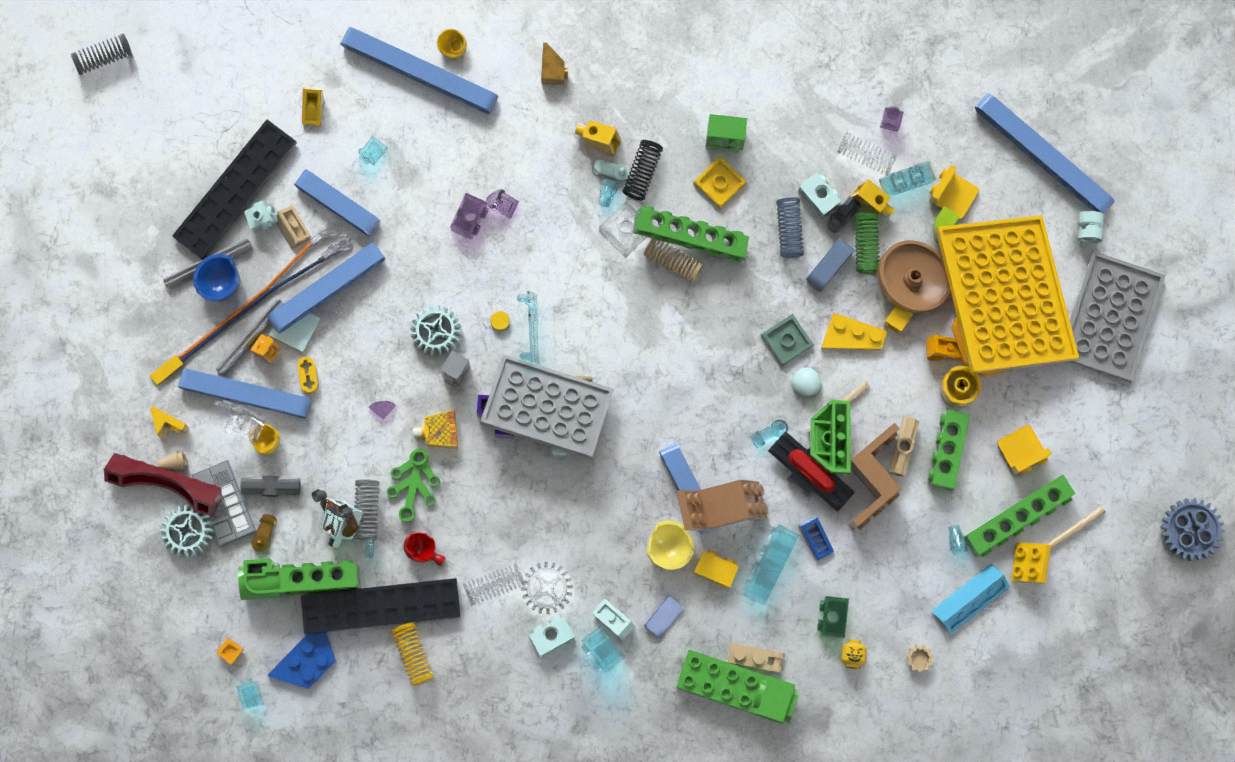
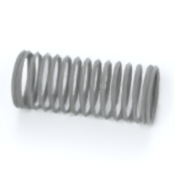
[353,479,380,540]

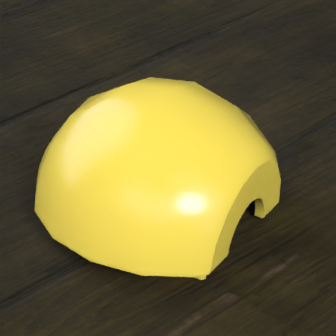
[646,520,694,570]

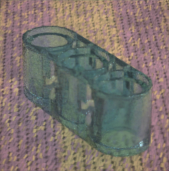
[879,161,936,197]

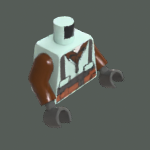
[311,489,363,548]

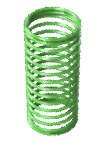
[855,213,880,273]

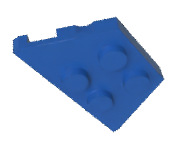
[268,632,336,689]

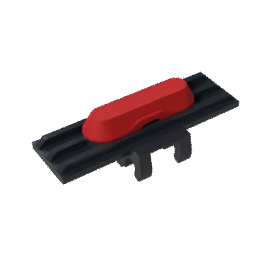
[768,431,855,513]

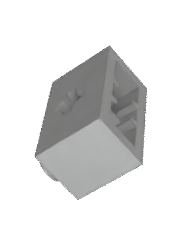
[440,351,471,386]

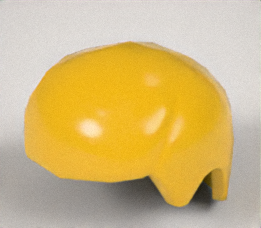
[437,28,467,59]
[250,423,280,455]

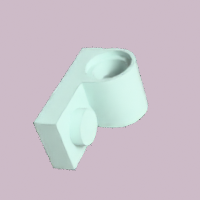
[592,599,635,641]

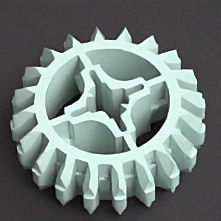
[410,305,462,357]
[160,505,214,558]

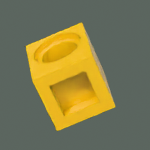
[883,306,914,335]

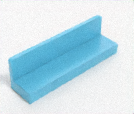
[932,564,1010,634]

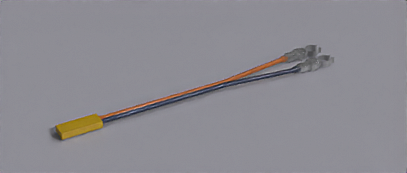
[149,220,351,386]

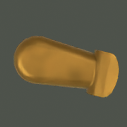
[251,514,277,552]

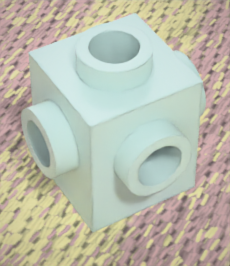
[244,201,278,230]

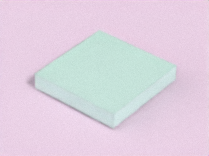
[269,313,321,353]

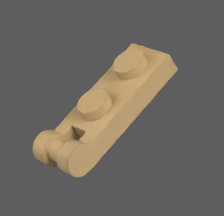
[728,643,785,673]

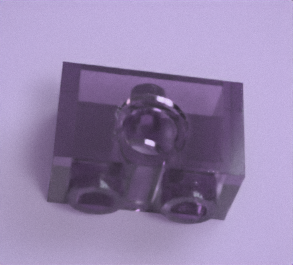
[450,193,489,240]

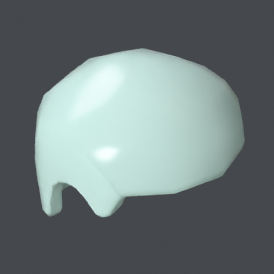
[791,368,822,398]

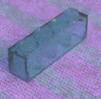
[742,524,799,606]

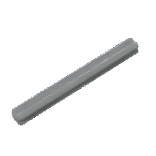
[163,238,252,288]
[216,299,284,376]

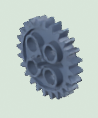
[1160,498,1225,561]

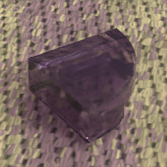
[369,401,396,420]

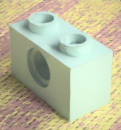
[798,173,841,219]
[529,616,575,657]

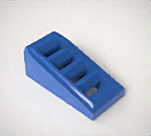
[798,516,834,561]

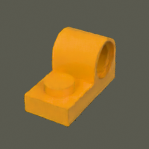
[250,334,281,364]
[926,335,963,361]

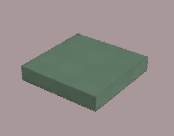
[761,314,814,366]

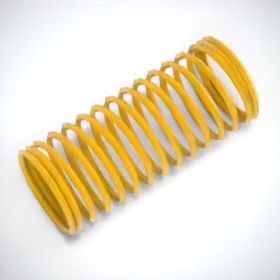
[391,622,434,686]

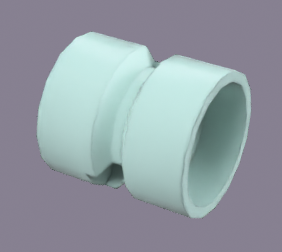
[1078,211,1104,243]

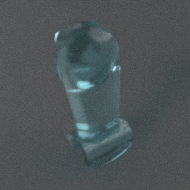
[751,420,788,448]

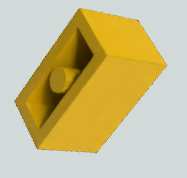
[693,550,739,589]

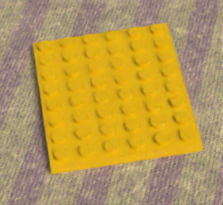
[936,215,1079,374]

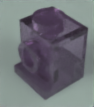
[880,106,904,132]

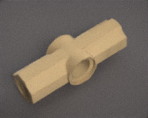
[889,417,920,477]

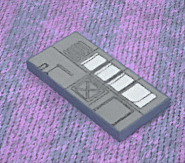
[192,460,256,547]

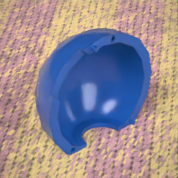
[193,254,240,302]

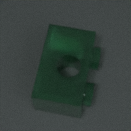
[817,596,849,639]

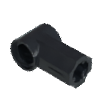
[827,196,861,233]

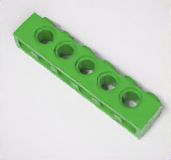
[632,206,749,262]
[963,474,1076,557]

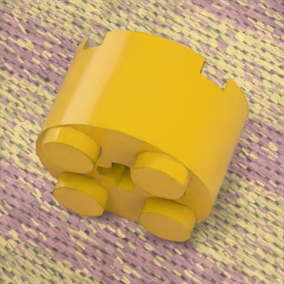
[940,366,982,407]

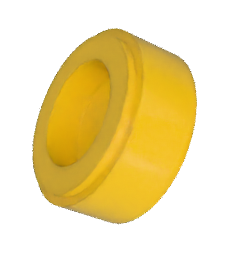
[490,311,510,331]

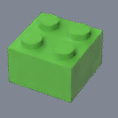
[705,114,747,152]

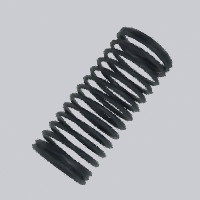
[622,139,663,201]

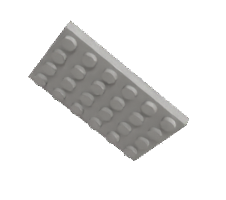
[1069,251,1166,382]
[480,354,614,460]

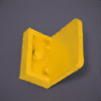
[929,165,979,219]
[997,425,1052,475]

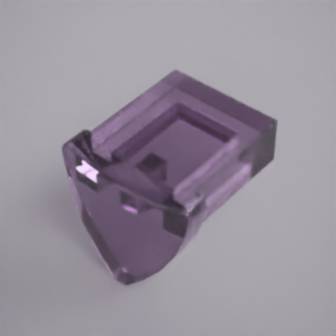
[486,189,519,218]

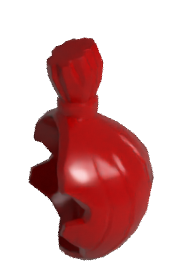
[403,531,446,566]

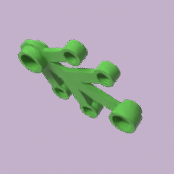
[386,449,440,523]

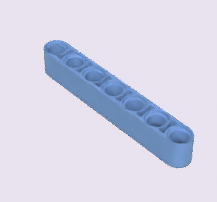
[267,243,386,334]
[178,368,311,418]

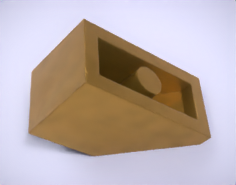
[541,42,568,85]

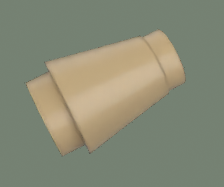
[157,451,188,471]

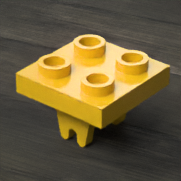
[1011,543,1051,584]

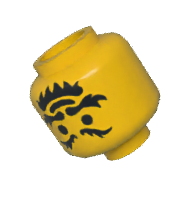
[841,639,867,669]

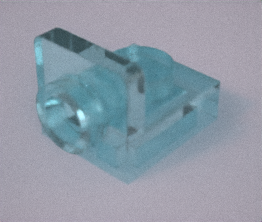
[358,136,388,166]

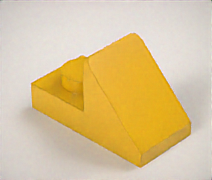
[302,87,324,126]
[150,406,188,437]

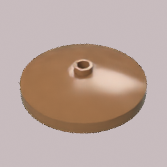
[877,240,950,313]

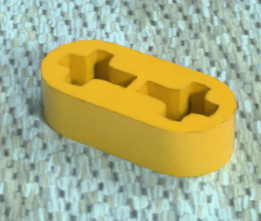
[297,357,319,394]

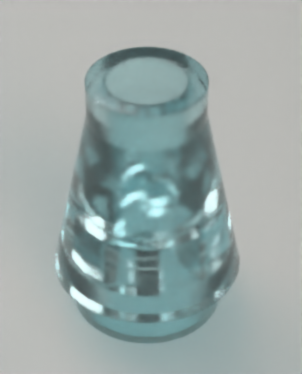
[598,179,619,208]
[948,525,969,555]

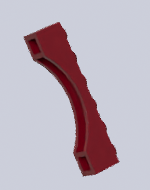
[104,453,222,517]

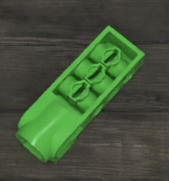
[238,558,361,600]
[676,650,800,724]

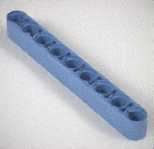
[340,27,498,114]
[974,93,1114,214]

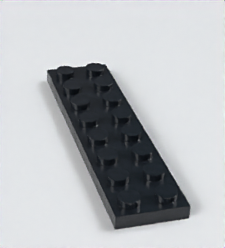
[172,119,297,259]
[300,578,461,635]

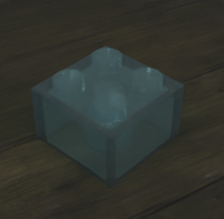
[581,626,624,674]

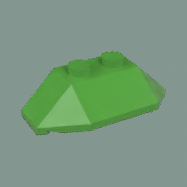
[810,399,851,474]

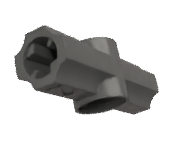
[240,475,301,497]

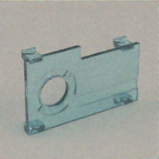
[517,291,539,364]

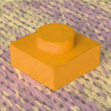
[216,637,244,665]

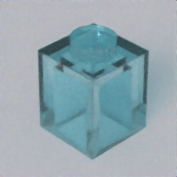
[236,679,264,710]

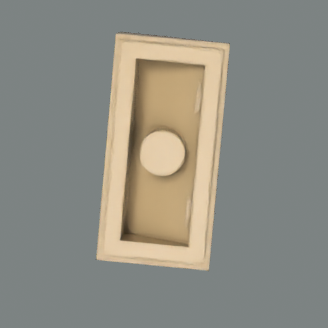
[276,206,311,249]

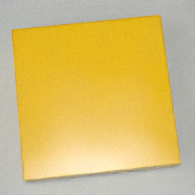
[693,156,747,209]

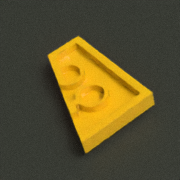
[821,312,888,350]

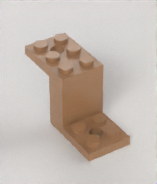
[849,423,902,531]
[677,480,768,531]

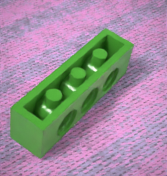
[928,409,970,491]

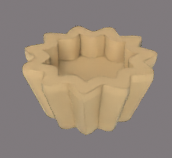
[906,645,934,673]

